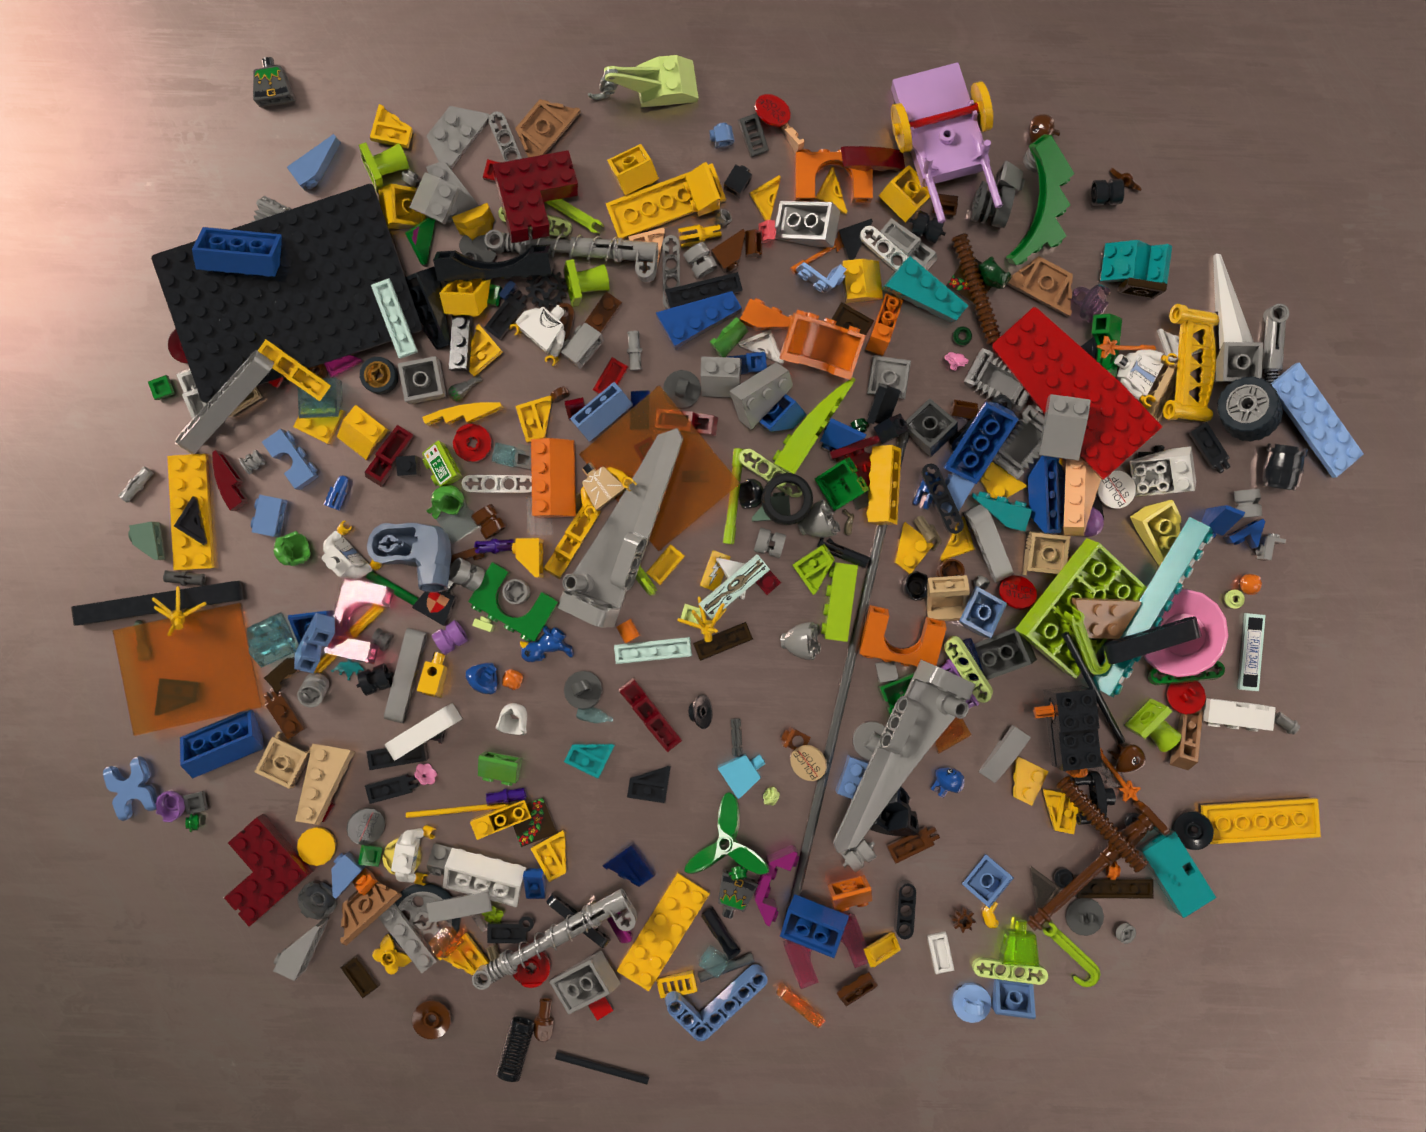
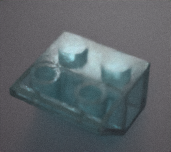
[297,378,342,418]
[247,612,296,668]

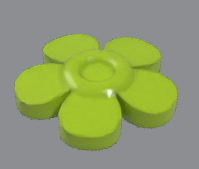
[481,906,504,922]

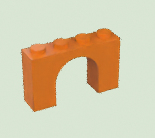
[795,149,873,203]
[859,605,947,666]

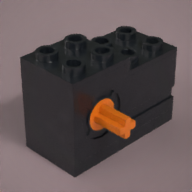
[1033,685,1102,778]

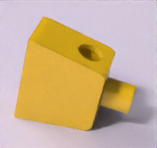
[417,652,448,698]

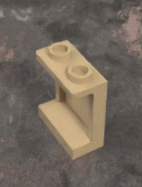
[926,575,970,621]

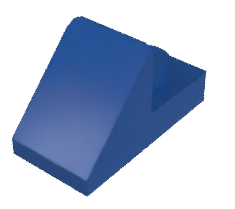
[1223,519,1265,548]
[523,868,546,899]

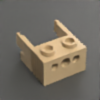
[1022,531,1071,575]
[254,731,312,789]

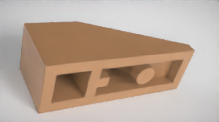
[1170,710,1203,770]

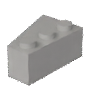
[730,362,793,430]

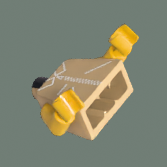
[581,462,637,520]

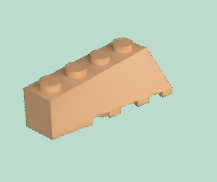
[1064,457,1101,536]

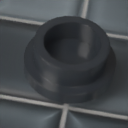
[1054,868,1074,888]

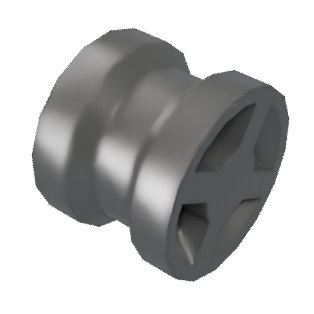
[370,628,393,651]

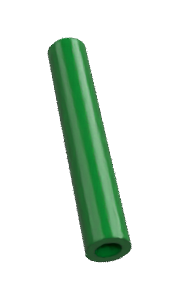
[365,571,419,605]

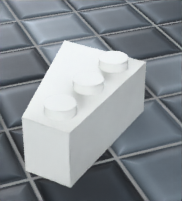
[1202,698,1276,732]

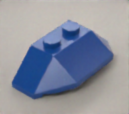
[1028,456,1065,533]

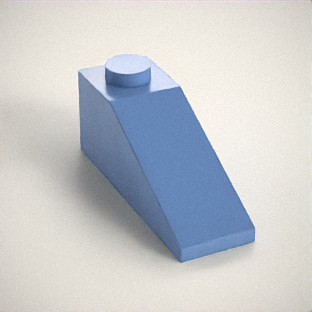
[287,134,341,191]

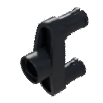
[1071,771,1116,825]

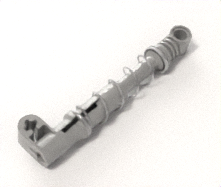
[485,230,658,282]
[472,888,638,990]

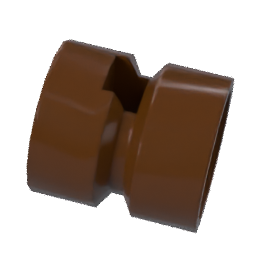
[471,504,507,540]
[936,559,965,577]

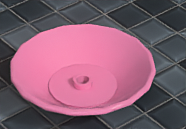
[1143,589,1228,677]

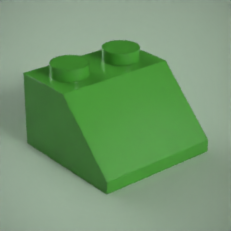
[478,751,523,786]

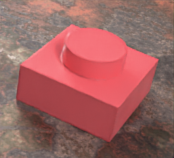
[759,220,776,244]

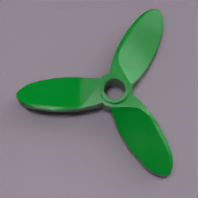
[684,792,769,875]

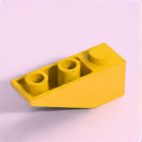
[470,800,532,840]

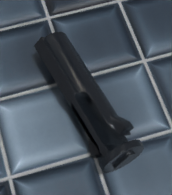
[817,538,870,568]
[701,907,741,960]

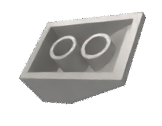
[775,201,840,248]
[1039,394,1091,461]
[273,917,329,981]
[549,951,621,1015]

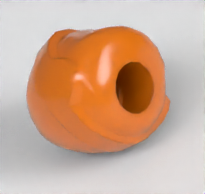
[1240,574,1262,595]
[502,669,523,690]

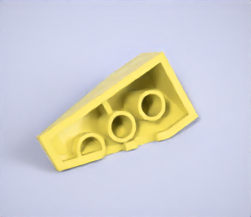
[1130,500,1182,567]

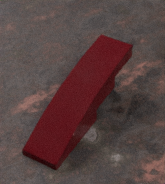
[841,146,905,172]
[618,678,682,752]

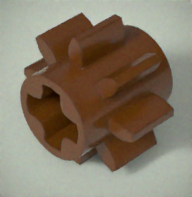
[951,907,976,933]

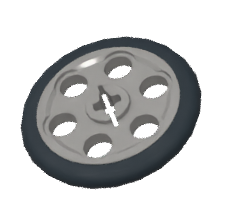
[391,883,460,954]

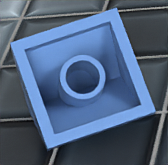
[962,855,1014,908]
[991,979,1036,1019]

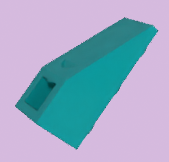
[972,491,1032,532]

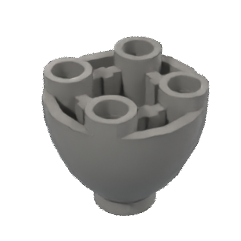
[798,500,840,538]
[781,622,821,660]

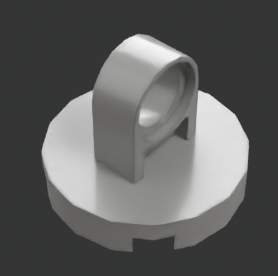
[853,721,885,760]

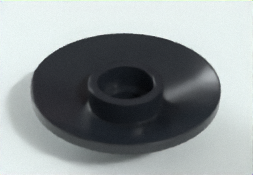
[1174,811,1214,850]

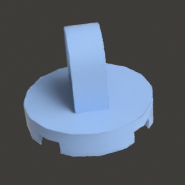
[952,982,991,1023]

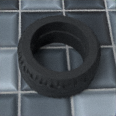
[761,473,813,525]

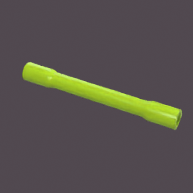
[723,448,745,544]

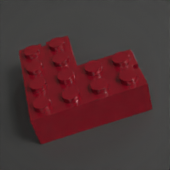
[493,150,578,243]
[224,814,314,927]

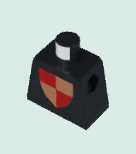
[412,581,458,626]

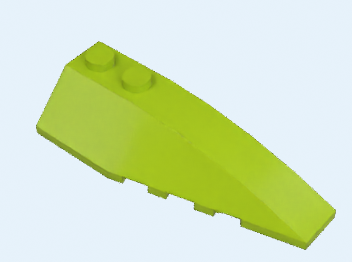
[772,377,856,474]

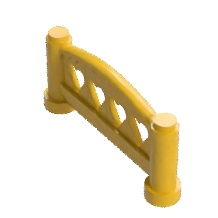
[1163,304,1219,422]

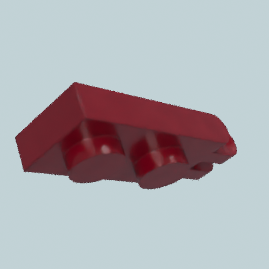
[828,436,880,462]

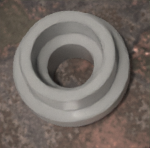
[401,169,420,187]

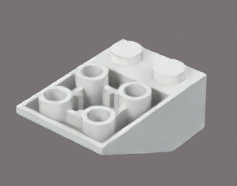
[1130,446,1196,497]

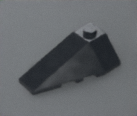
[405,266,450,349]

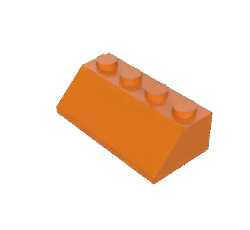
[531,438,576,518]

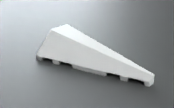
[1213,254,1254,349]

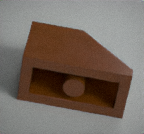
[711,229,745,273]

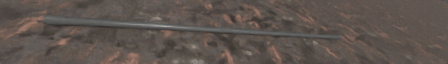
[782,432,910,927]

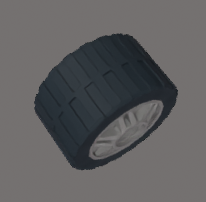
[1217,376,1283,442]

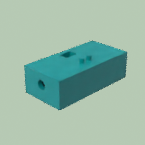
[1136,828,1217,918]

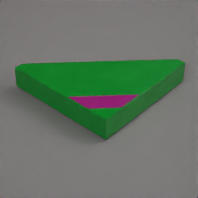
[405,217,435,265]

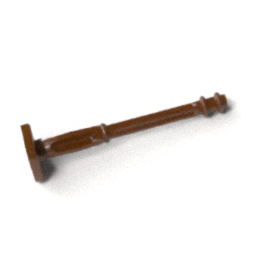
[1027,800,1171,931]

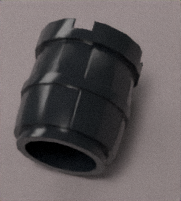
[1262,443,1308,491]

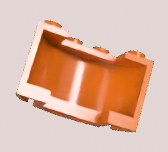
[779,309,866,380]

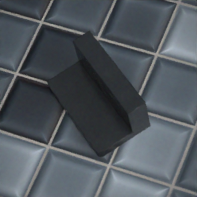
[867,383,901,424]

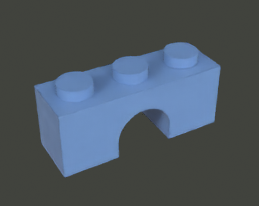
[262,429,319,490]
[294,613,335,673]

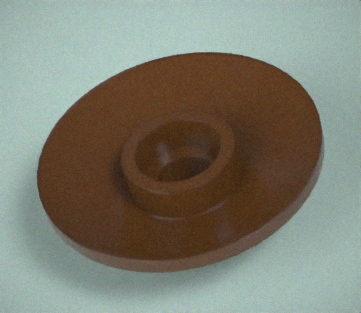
[412,1000,451,1040]

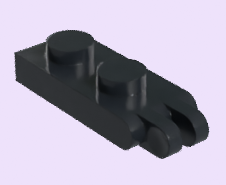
[484,290,528,340]
[1189,422,1231,474]
[365,774,419,804]

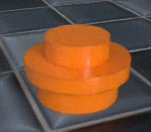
[1105,861,1121,880]

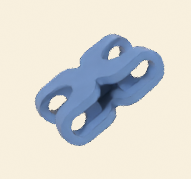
[103,756,158,821]

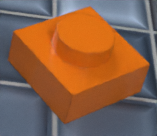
[352,868,378,896]

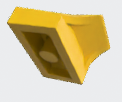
[452,203,495,240]

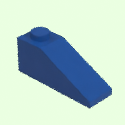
[1201,505,1245,538]

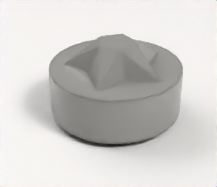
[1116,923,1136,944]

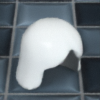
[496,703,527,735]

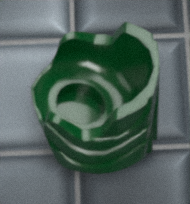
[979,256,1012,289]

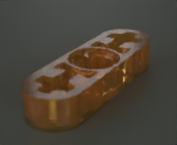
[776,984,825,1028]

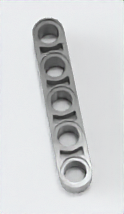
[384,628,427,724]

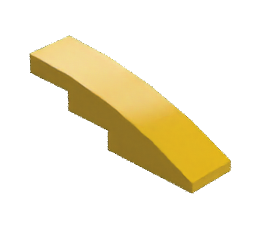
[258,339,331,401]
[422,402,504,426]
[543,505,601,579]

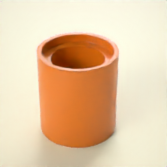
[616,619,640,644]

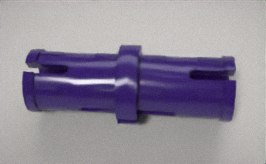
[474,538,514,554]
[486,788,526,806]

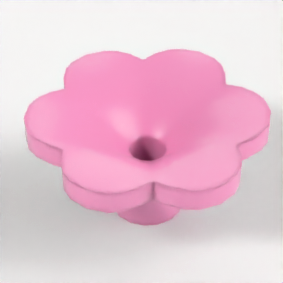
[945,352,969,370]
[414,763,437,785]

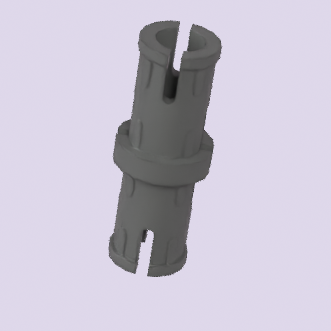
[163,570,206,586]

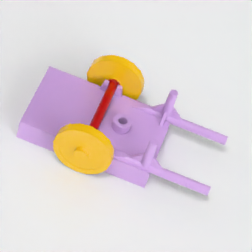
[891,62,1003,223]

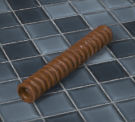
[951,233,1001,345]
[1056,776,1148,873]

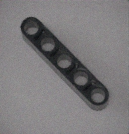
[1103,616,1202,664]

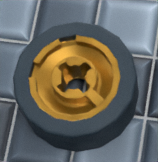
[359,357,398,394]

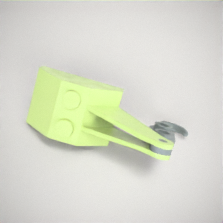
[588,55,699,108]

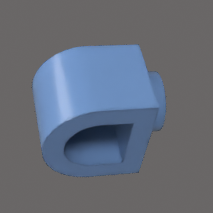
[709,123,734,148]

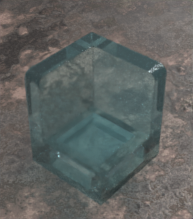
[491,442,516,467]
[699,945,729,978]

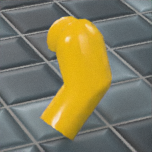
[982,901,999,929]

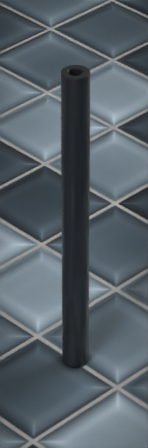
[555,1052,649,1085]

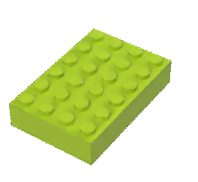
[1015,538,1147,679]

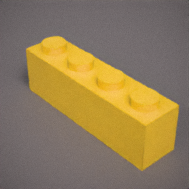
[867,445,902,525]

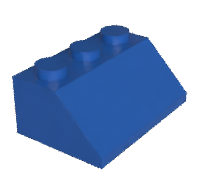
[780,894,849,958]

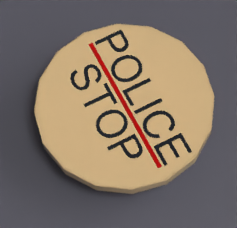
[790,745,827,781]

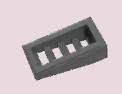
[738,113,769,157]

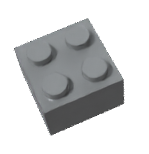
[398,356,447,404]

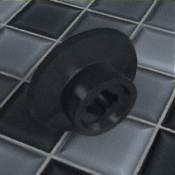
[688,694,713,729]

